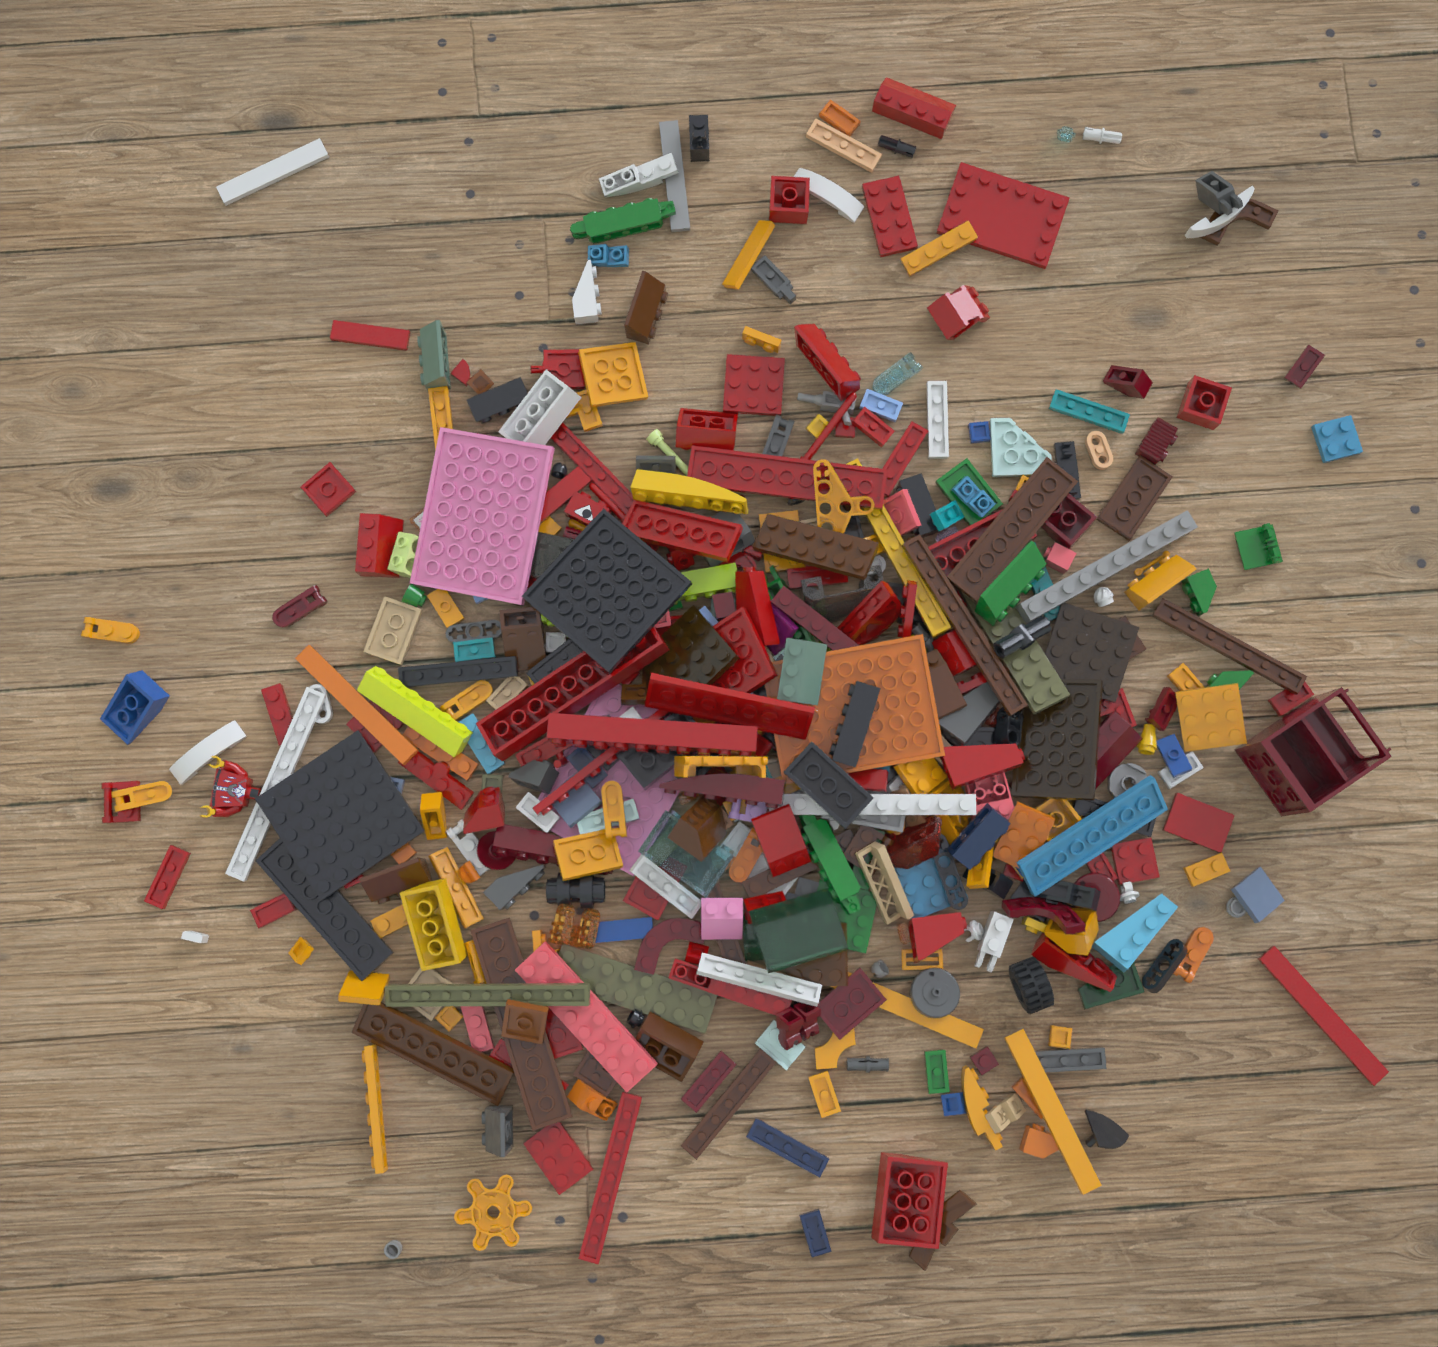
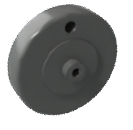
[910,968,960,1019]

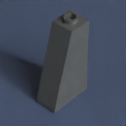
[939,682,1000,746]

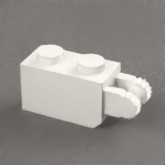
[974,911,1014,972]

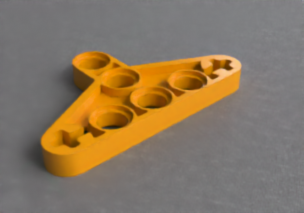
[813,459,874,533]

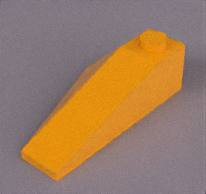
[926,778,970,845]

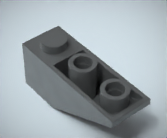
[483,865,546,910]

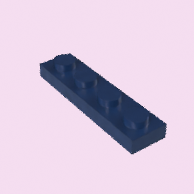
[746,1118,829,1178]

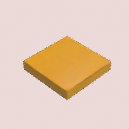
[338,970,390,1005]

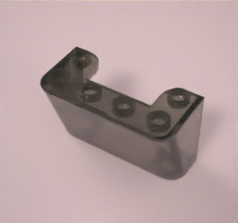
[799,565,883,623]

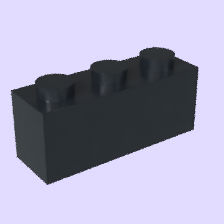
[466,377,528,424]
[896,473,940,538]

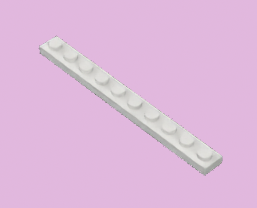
[225,687,327,882]
[769,794,976,815]

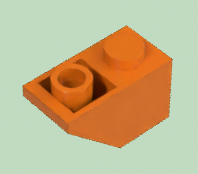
[567,1079,618,1121]
[1019,1123,1059,1158]

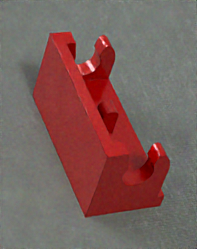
[743,891,788,924]

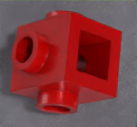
[666,548,696,571]

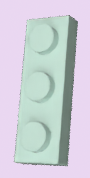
[577,799,640,834]

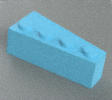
[1092,894,1178,973]

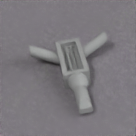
[797,391,856,426]

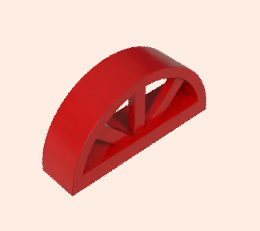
[837,581,901,646]

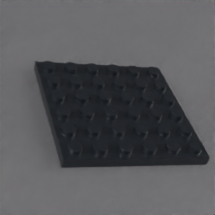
[522,508,692,674]
[255,730,425,901]

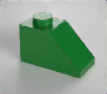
[1206,670,1254,690]

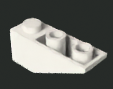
[572,260,602,325]

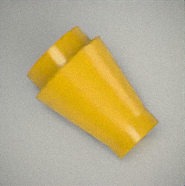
[1137,724,1157,755]

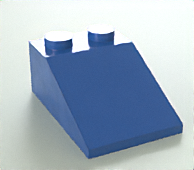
[100,670,170,745]

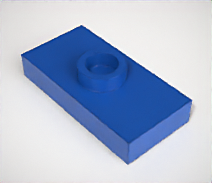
[1156,734,1192,778]

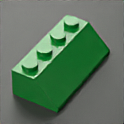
[974,540,1047,626]

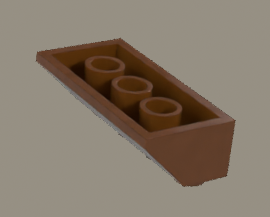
[667,795,727,862]

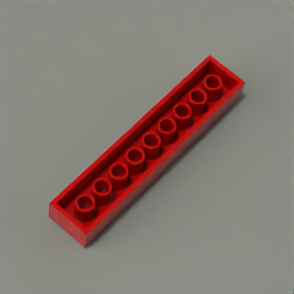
[476,626,670,761]
[547,713,758,757]

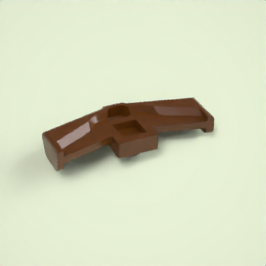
[909,1190,977,1271]

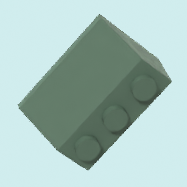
[417,320,451,391]
[777,638,827,705]

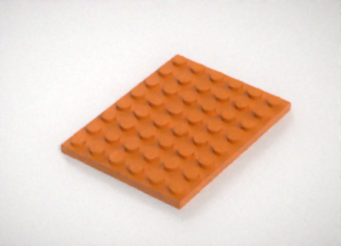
[765,634,945,784]

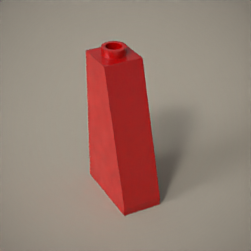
[735,567,780,646]
[940,744,1025,790]

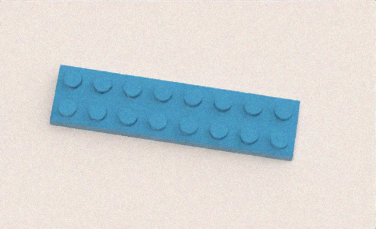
[1016,775,1168,897]

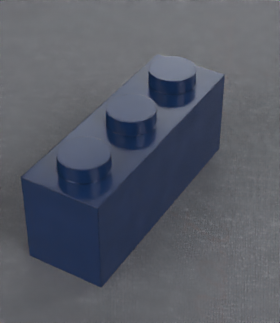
[947,803,1011,870]

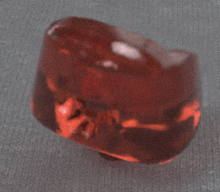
[985,707,1004,728]

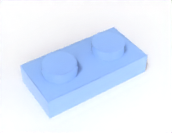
[859,389,903,422]

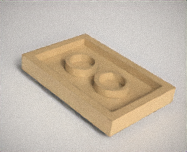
[363,596,423,666]

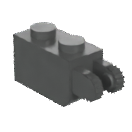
[1195,171,1243,215]

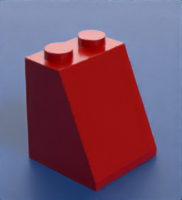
[908,912,967,963]

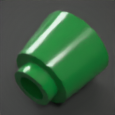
[401,584,427,607]

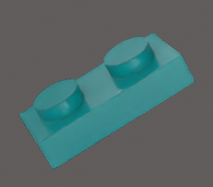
[930,500,964,531]
[453,637,496,662]

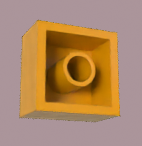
[1034,799,1082,844]

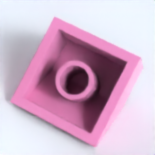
[701,898,743,940]

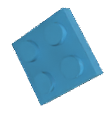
[1311,415,1363,463]

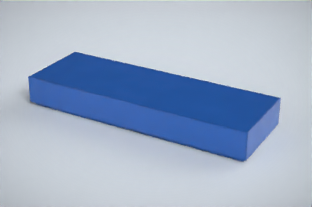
[591,917,653,943]

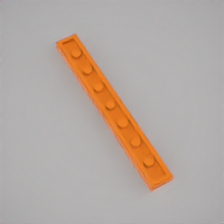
[295,644,419,765]

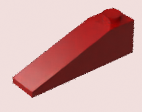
[1031,928,1117,992]

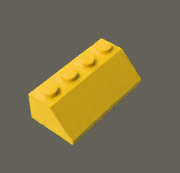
[400,878,467,971]

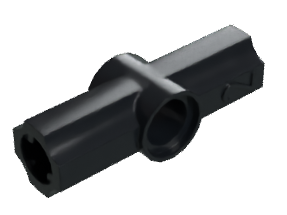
[993,616,1052,659]

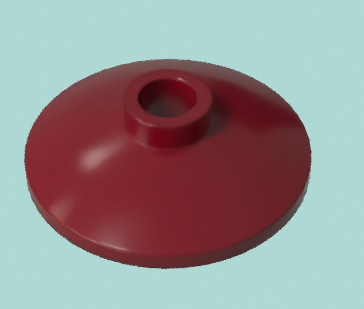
[476,831,516,870]

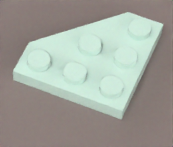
[989,418,1052,477]

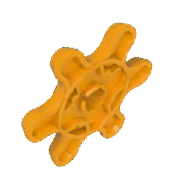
[454,1174,532,1251]

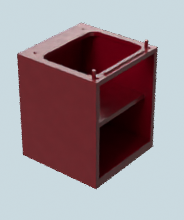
[1234,687,1392,817]

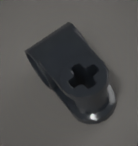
[994,707,1024,745]

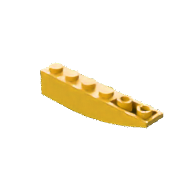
[630,469,748,514]

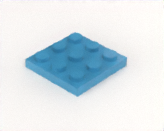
[892,844,968,919]

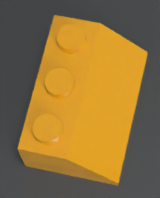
[1124,554,1196,611]

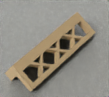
[855,842,914,925]

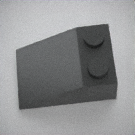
[482,1105,513,1157]

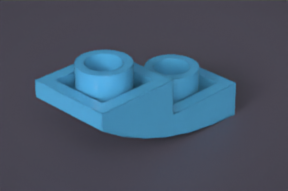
[588,244,629,267]
[951,476,996,518]

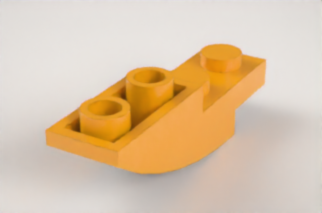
[961,1065,1003,1151]

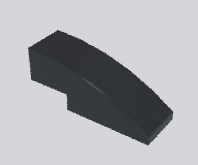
[1030,881,1101,911]

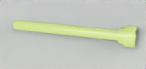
[646,429,688,476]

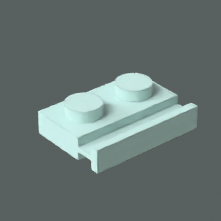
[755,1020,805,1070]

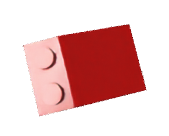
[751,804,811,877]

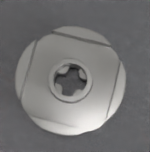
[1107,763,1147,798]

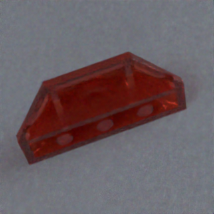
[887,815,942,869]

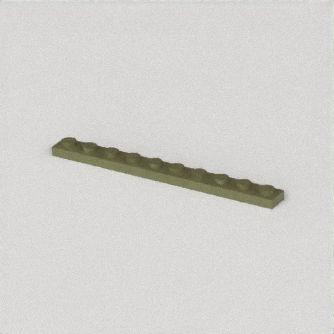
[385,983,591,1007]

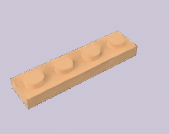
[806,119,882,173]

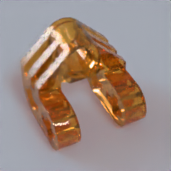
[548,904,600,949]

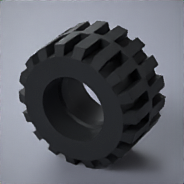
[1009,956,1054,1014]

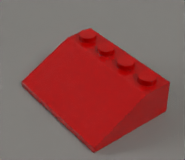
[871,1152,948,1249]

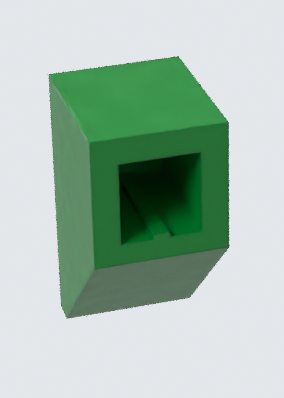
[1181,568,1217,617]

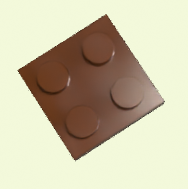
[501,999,549,1044]

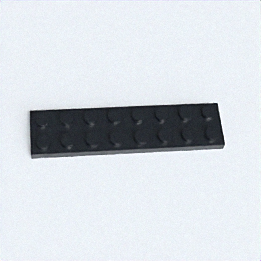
[255,839,394,981]

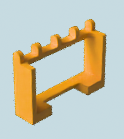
[674,756,768,778]

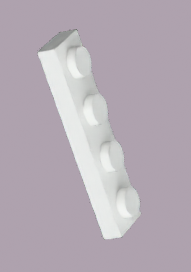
[926,381,949,459]
[629,854,701,919]

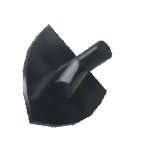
[1085,1110,1129,1149]

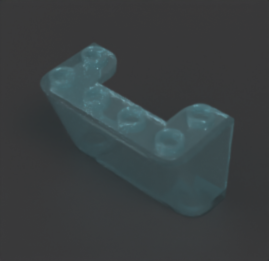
[638,810,736,898]

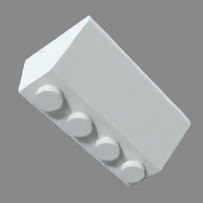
[498,370,582,445]

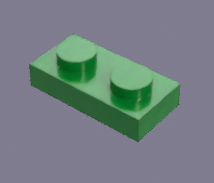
[924,1049,950,1094]

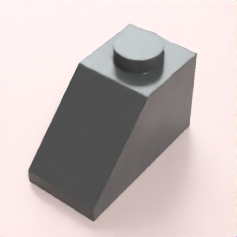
[508,760,559,794]

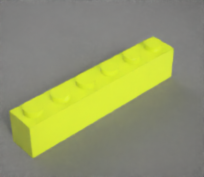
[357,666,473,757]

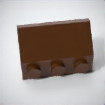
[624,271,668,345]
[359,857,433,905]
[635,1012,704,1082]

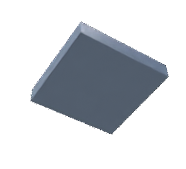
[546,771,602,828]
[1231,867,1285,923]

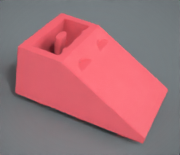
[965,772,1014,821]

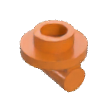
[459,860,481,884]

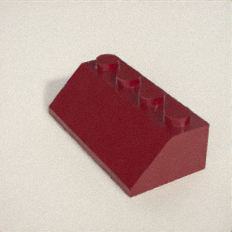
[1095,711,1143,789]

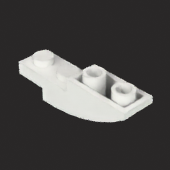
[599,153,679,197]

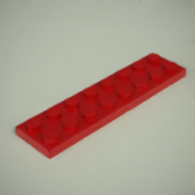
[644,673,815,740]

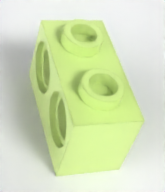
[387,532,419,578]

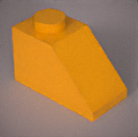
[420,792,447,840]

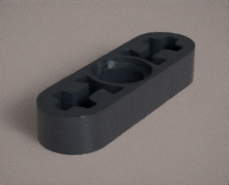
[1142,939,1187,993]

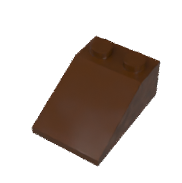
[926,649,967,719]

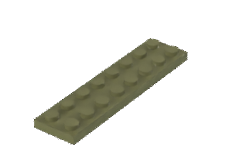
[954,585,1070,714]
[559,943,717,1033]

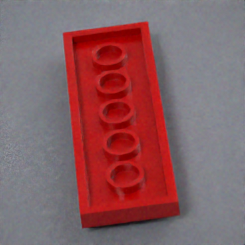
[622,500,743,562]

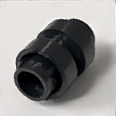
[546,872,605,909]

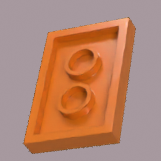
[993,801,1055,868]

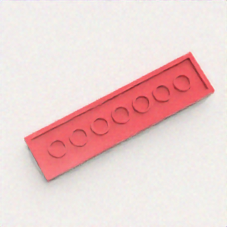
[515,941,658,1092]

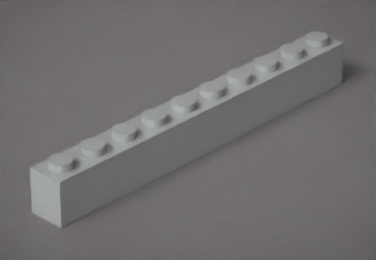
[1015,510,1198,624]

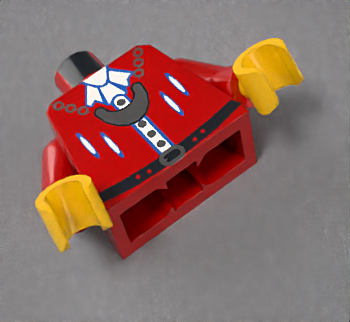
[199,755,262,818]

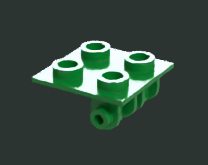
[1234,523,1283,570]

